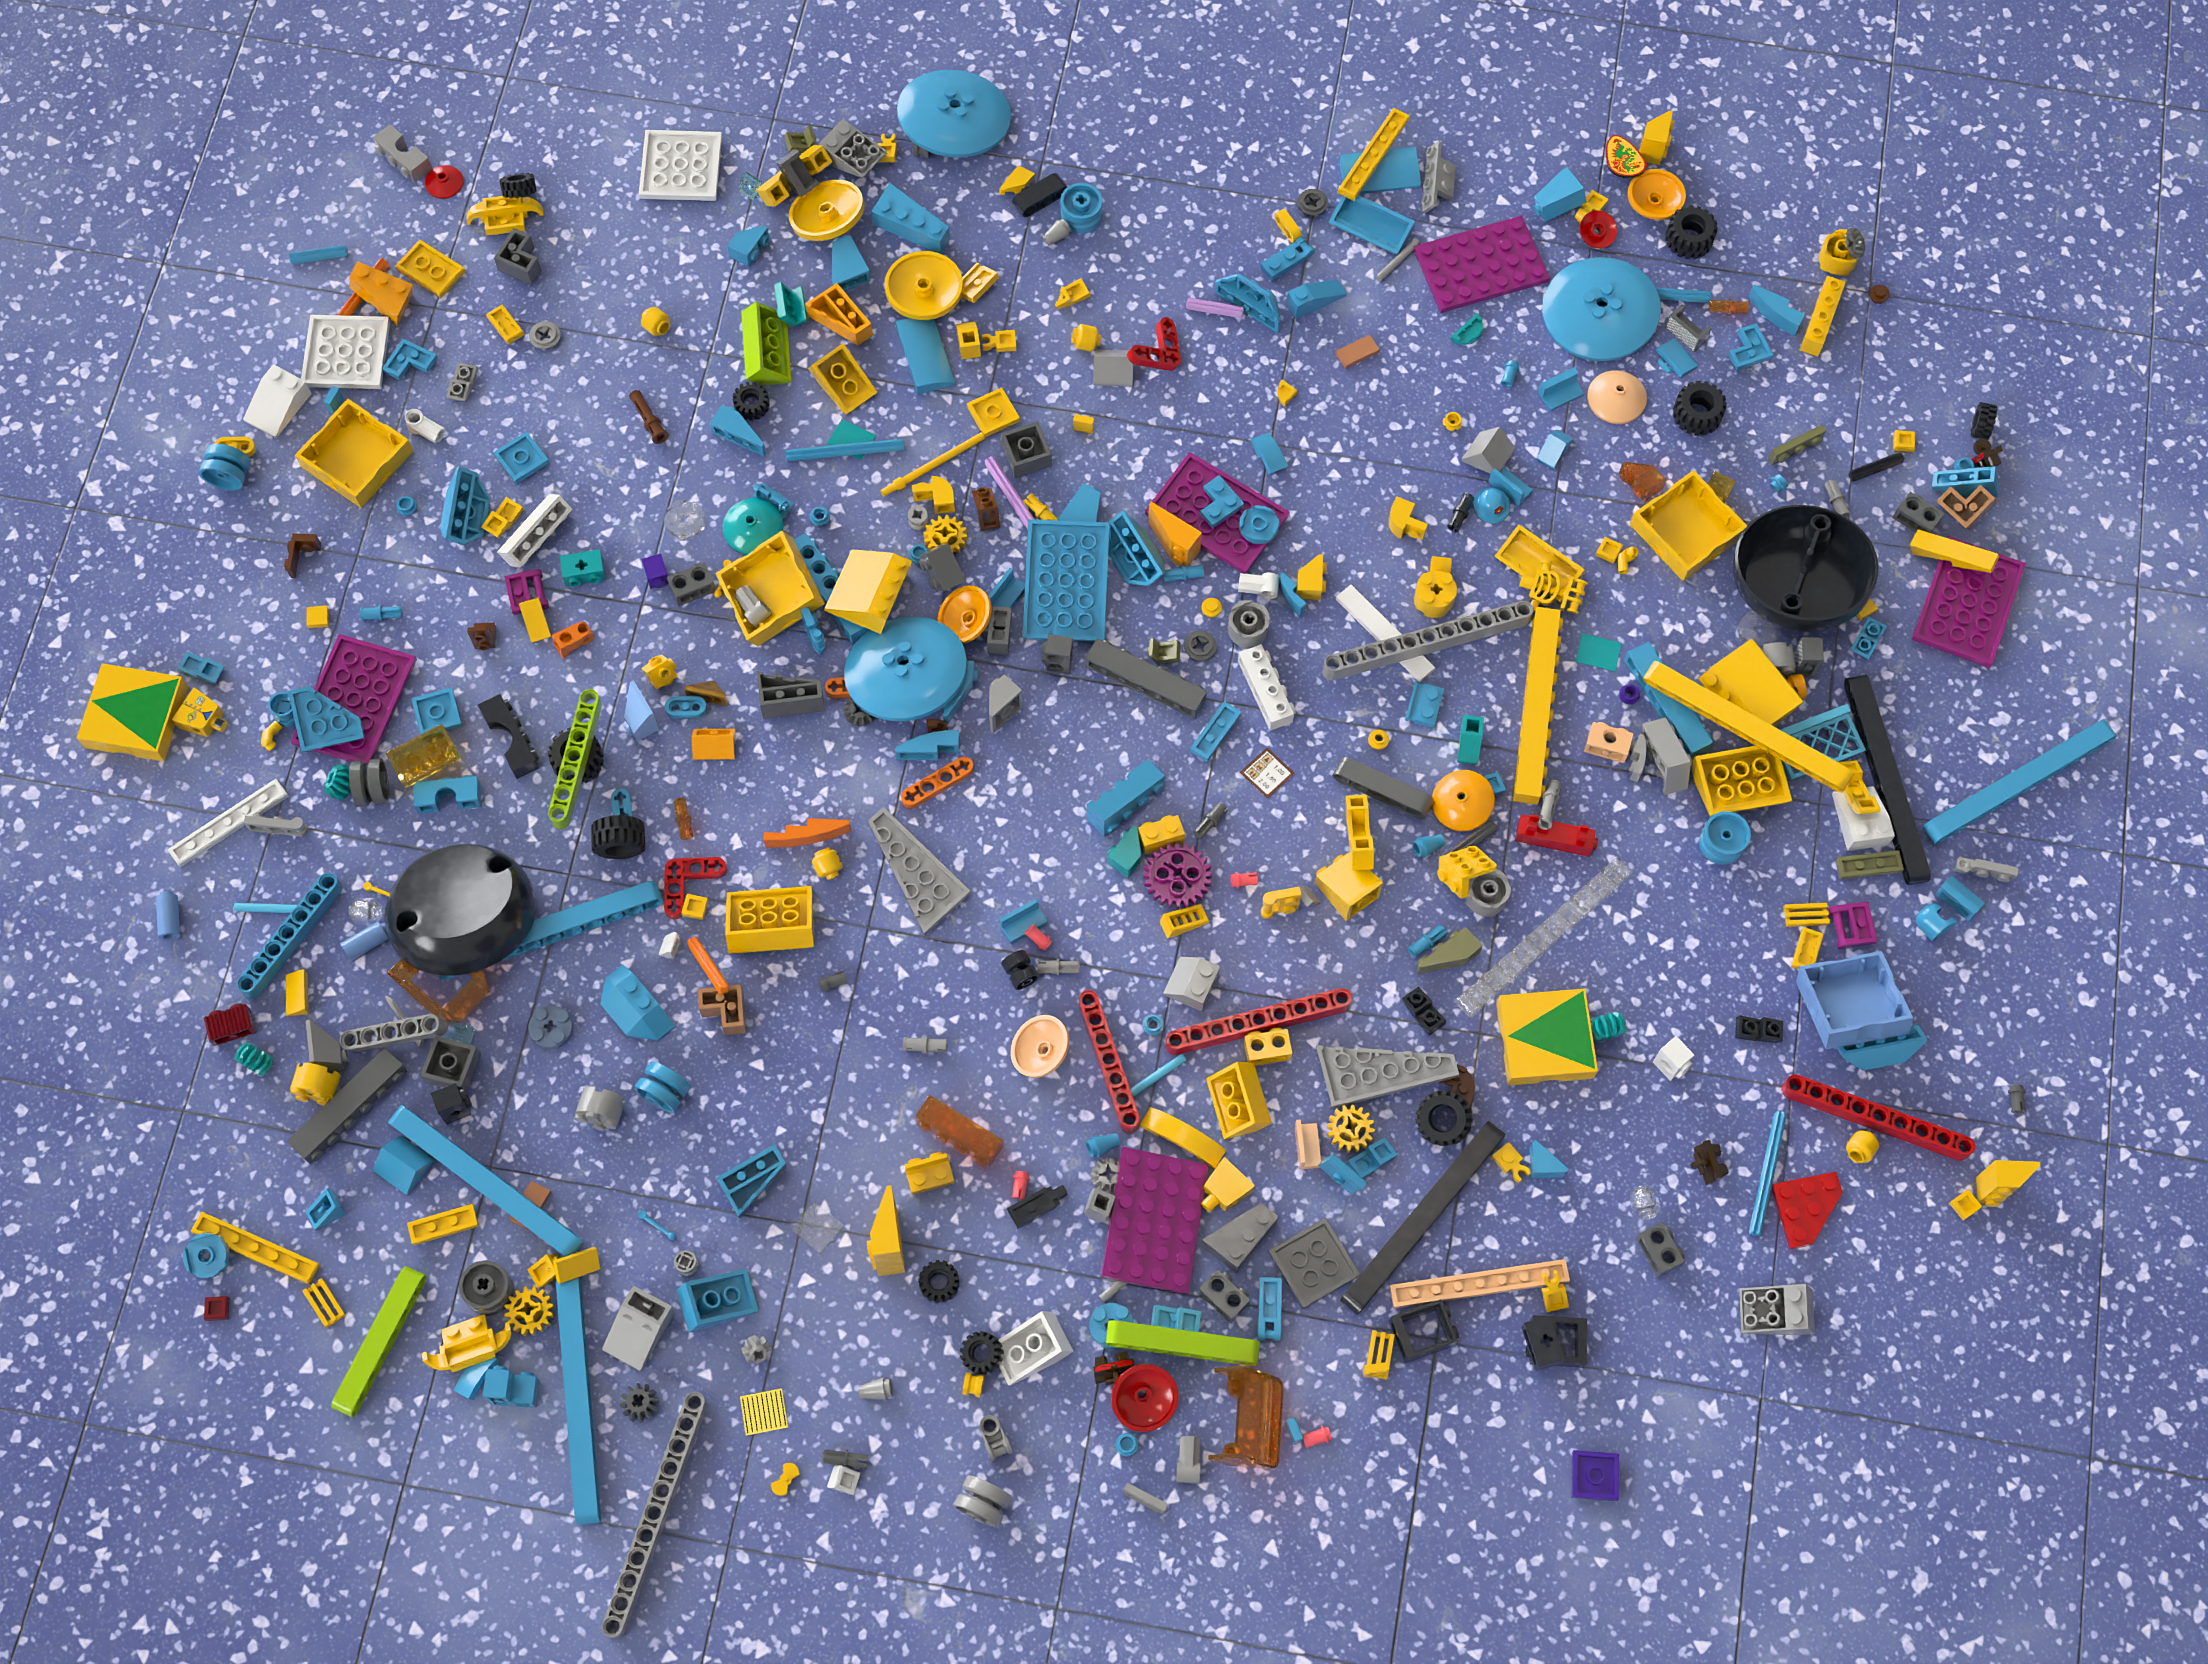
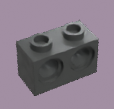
[1892,492,1944,533]
[667,562,716,607]
[987,606,1012,655]
[1042,634,1073,674]
[1636,1222,1685,1278]
[1198,1269,1250,1324]

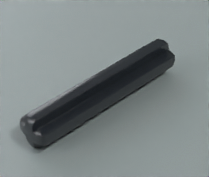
[1848,452,1905,482]

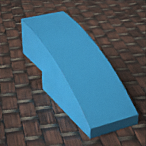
[1748,285,1805,336]
[895,730,960,761]

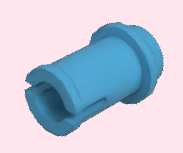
[1501,360,1520,387]

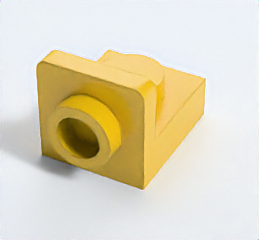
[527,1254,562,1288]

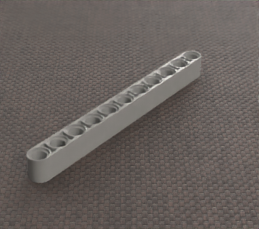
[1322,601,1534,681]
[602,1392,707,1640]

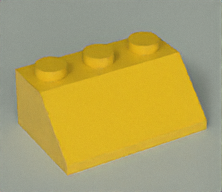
[1206,1062,1272,1139]
[1976,1160,2040,1207]

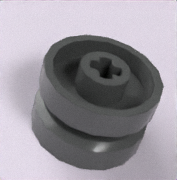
[349,758,389,807]
[459,1260,514,1316]

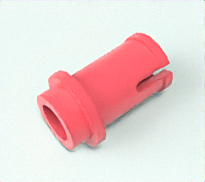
[1230,872,1258,889]
[1024,924,1052,951]
[1011,1171,1030,1200]
[1302,1426,1332,1449]

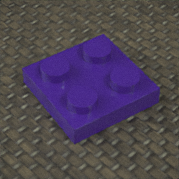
[1571,1450,1619,1501]

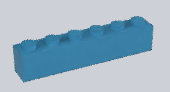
[1624,642,1713,759]

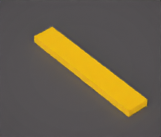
[1337,108,1410,201]
[190,1211,320,1285]

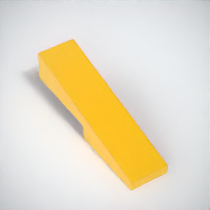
[1910,530,1999,573]

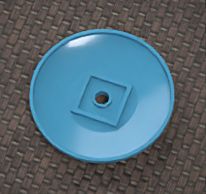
[897,70,1011,157]
[1542,257,1661,361]
[844,616,967,721]

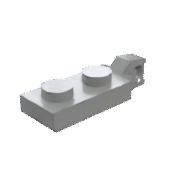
[1955,857,2019,882]

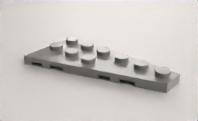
[868,807,971,936]
[1316,1045,1459,1108]

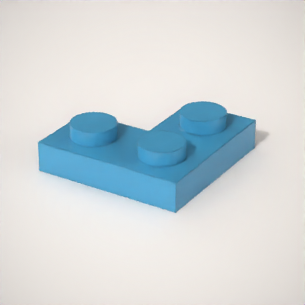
[1728,323,1773,371]
[382,339,438,380]
[1200,475,1244,529]

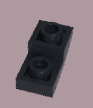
[1402,987,1446,1036]
[1735,1015,1783,1043]

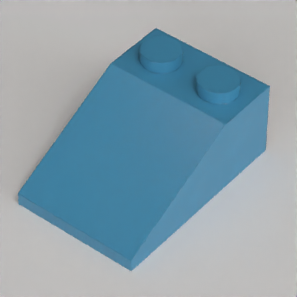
[676,1269,759,1333]

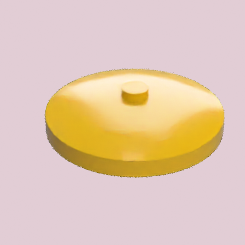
[789,180,865,241]
[885,251,963,320]

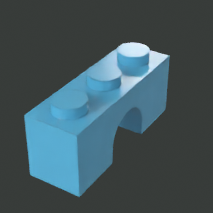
[413,775,481,814]

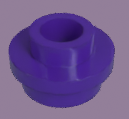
[1619,684,1640,705]

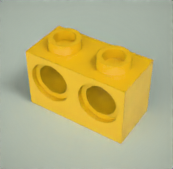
[1244,1028,1292,1066]

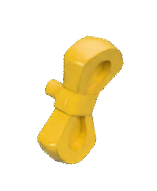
[770,1463,800,1496]

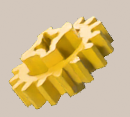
[923,515,968,554]
[1326,1105,1375,1153]
[504,1286,555,1336]

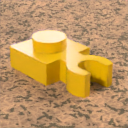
[878,133,897,162]
[982,330,1016,352]
[1491,1142,1531,1183]
[1541,1270,1569,1312]

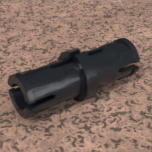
[1447,493,1475,533]

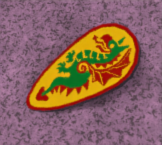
[1606,135,1647,178]

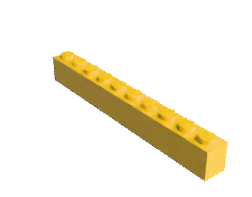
[1513,607,1563,805]

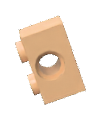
[1584,722,1634,763]

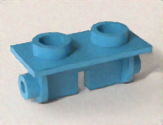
[751,483,795,519]

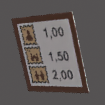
[1239,748,1295,799]

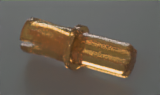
[1708,299,1749,315]
[674,798,694,840]

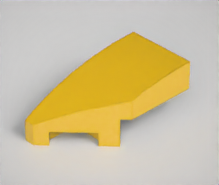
[999,165,1035,195]
[1055,278,1091,309]

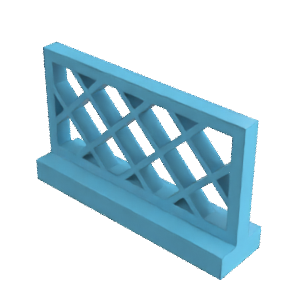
[1781,704,1866,781]

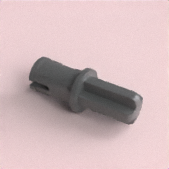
[1194,802,1228,839]
[822,1450,869,1469]

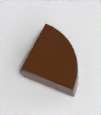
[926,719,949,734]

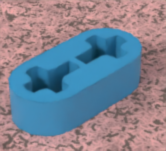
[611,789,633,817]

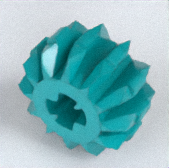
[324,763,351,800]
[1590,1012,1627,1042]
[234,1042,274,1076]

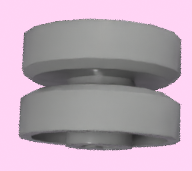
[953,1475,1012,1528]

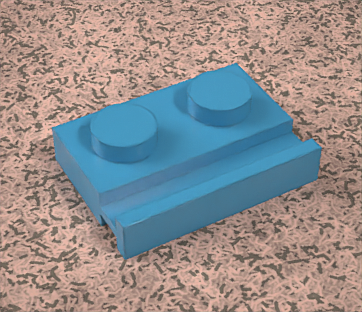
[1405,681,1444,728]

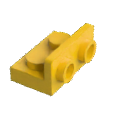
[904,1152,955,1195]

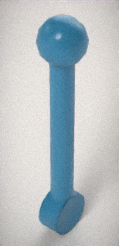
[638,1210,676,1241]

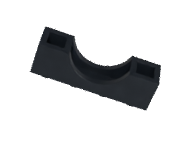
[478,694,540,779]

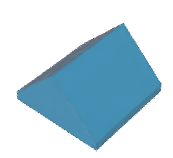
[372,1135,436,1196]

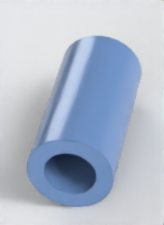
[156,891,180,941]
[340,921,389,961]

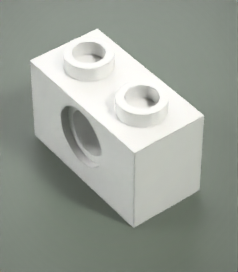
[1653,1036,1694,1081]

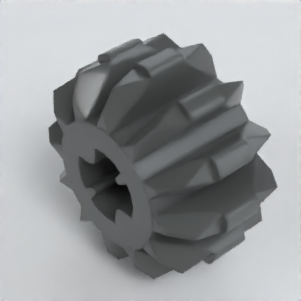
[620,1383,659,1423]

